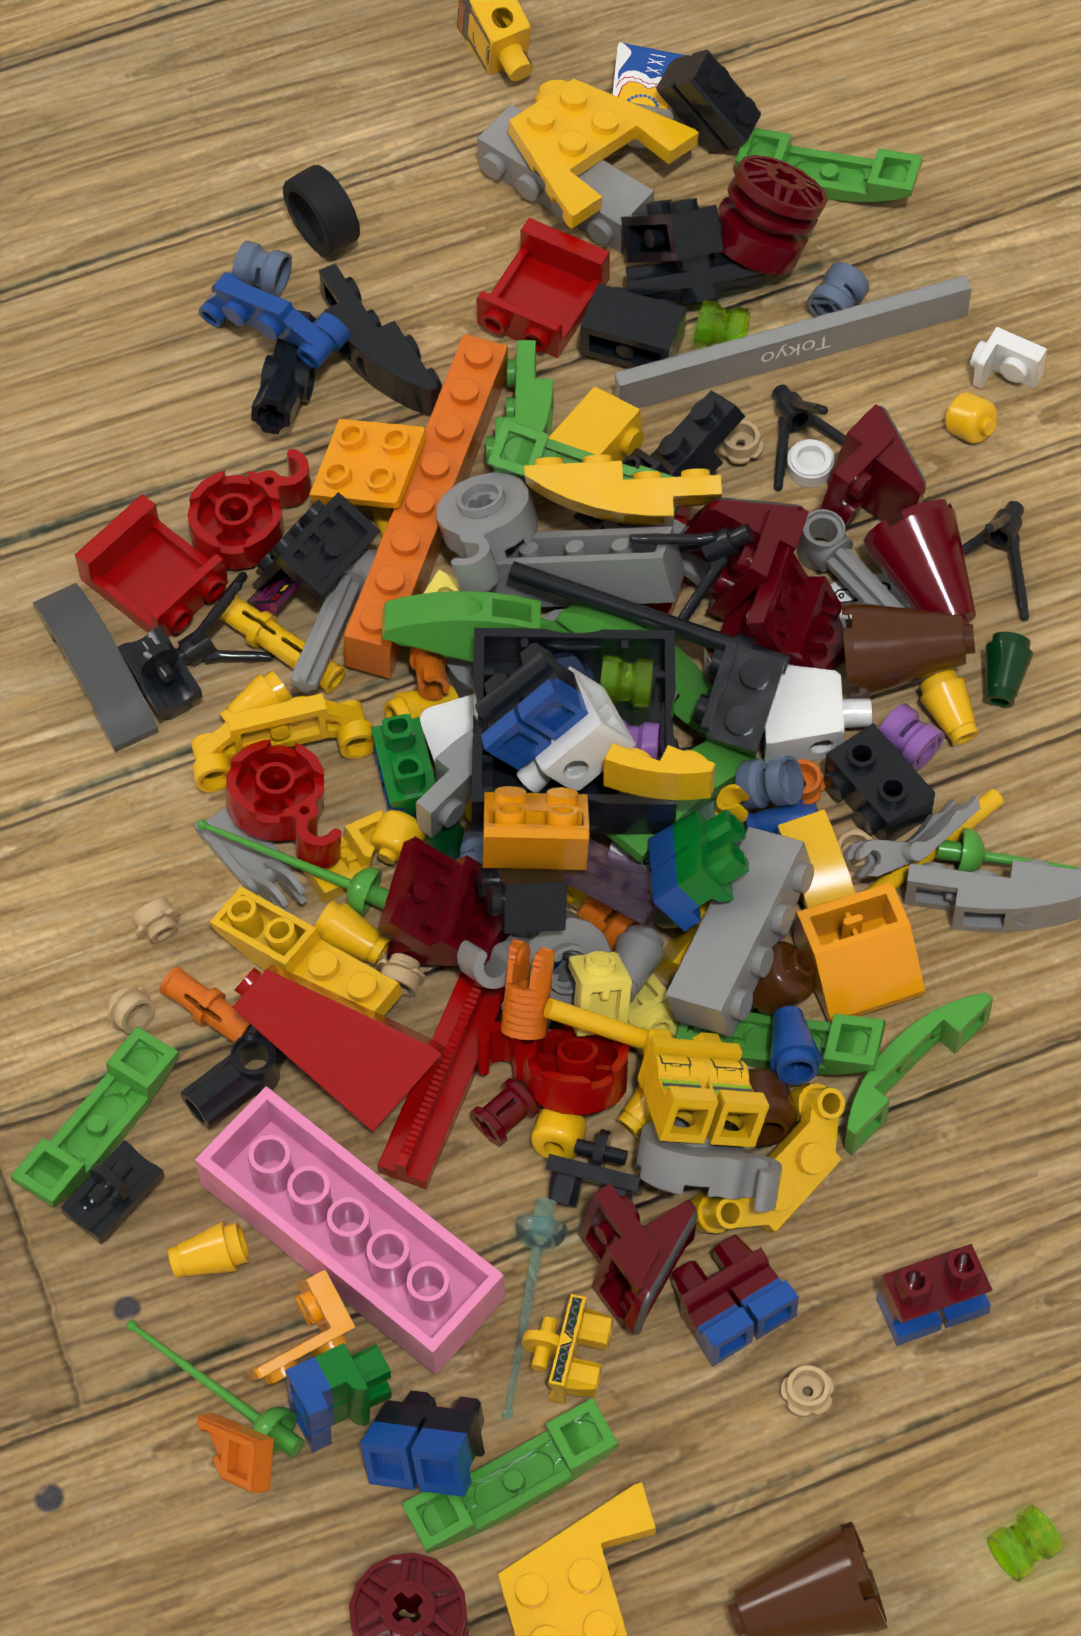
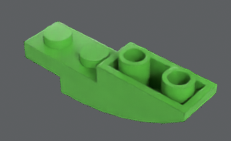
[486,340,554,489]
[382,591,573,663]

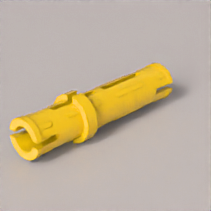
[219,595,346,694]

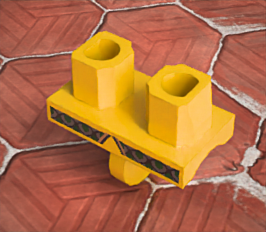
[521,1294,613,1405]

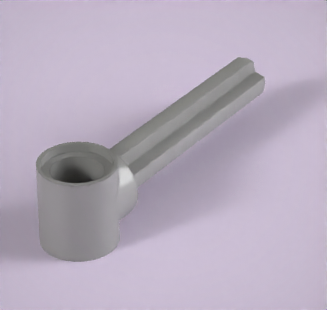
[797,509,905,608]
[290,548,377,694]

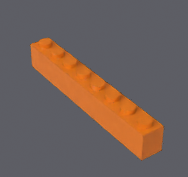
[344,334,508,679]

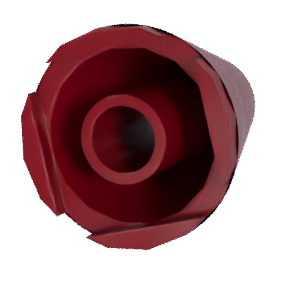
[863,499,976,625]

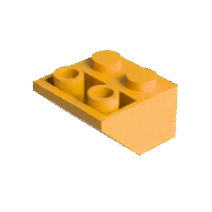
[483,786,589,870]
[794,882,926,1022]

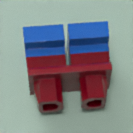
[672,1234,799,1367]
[876,1243,993,1346]

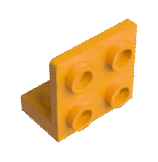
[309,419,427,509]
[246,1270,355,1385]

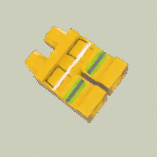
[637,1028,769,1147]

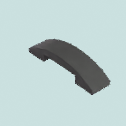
[33,583,159,752]

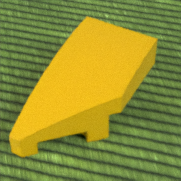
[302,810,383,904]

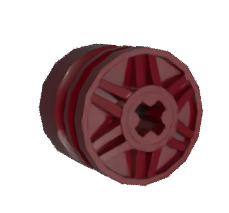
[717,155,828,275]
[349,1553,469,1636]

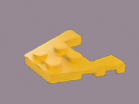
[508,79,699,229]
[498,1482,656,1636]

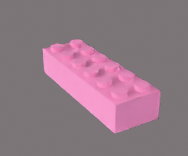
[195,1086,505,1375]

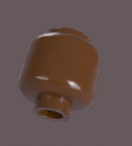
[751,941,815,1016]
[730,1068,797,1147]

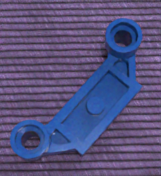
[198,272,351,369]

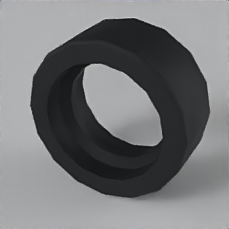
[283,165,360,257]

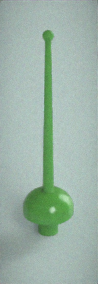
[197,819,389,917]
[935,827,1079,872]
[126,1320,304,1458]

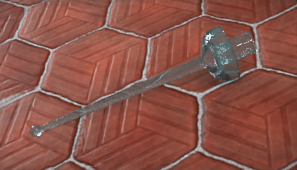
[502,1198,568,1419]

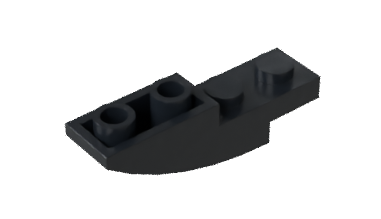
[319,263,442,417]
[573,390,746,530]

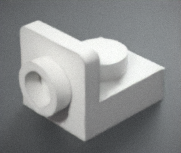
[970,327,1047,389]

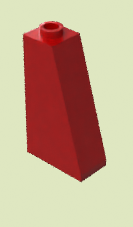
[232,964,445,1132]

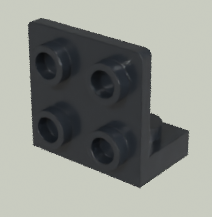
[252,492,381,602]

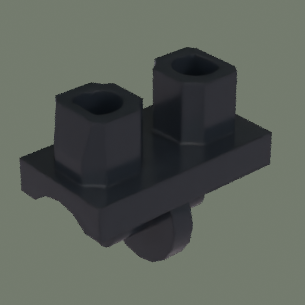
[118,625,203,720]
[545,1129,644,1208]
[60,1140,165,1244]

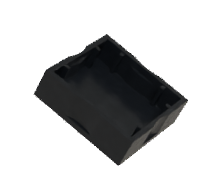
[471,628,677,834]

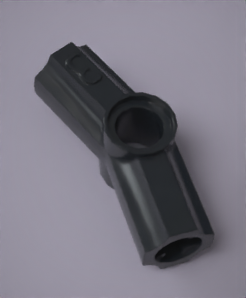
[626,252,767,303]
[251,310,317,434]
[181,1025,287,1130]

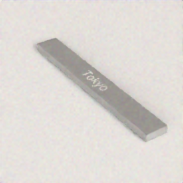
[615,276,971,408]

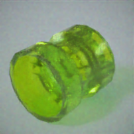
[695,300,751,347]
[600,654,654,710]
[986,1505,1064,1582]

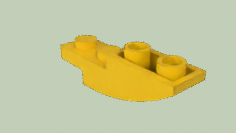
[524,454,722,526]
[209,886,403,1016]

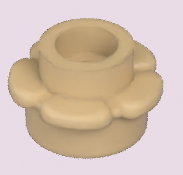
[717,420,764,464]
[133,898,180,943]
[377,953,425,997]
[107,986,155,1034]
[781,1365,834,1417]

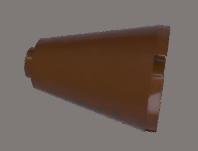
[842,602,975,698]
[728,1521,888,1636]

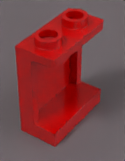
[476,218,610,358]
[75,494,229,638]

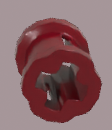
[470,1078,539,1147]

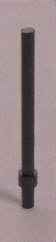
[508,561,791,675]

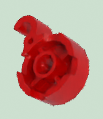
[187,449,312,570]
[226,739,342,869]
[478,1022,629,1115]

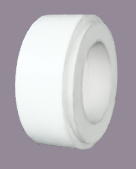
[787,439,835,488]

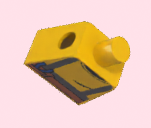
[456,0,534,81]

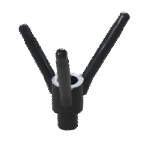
[772,384,846,491]
[962,501,1029,621]
[629,523,755,639]
[176,571,273,666]

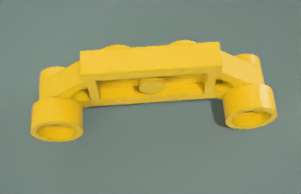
[191,693,375,793]
[691,1083,845,1234]

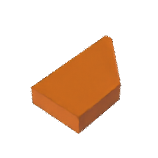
[197,1413,274,1493]

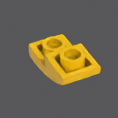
[603,743,716,800]
[777,809,856,909]

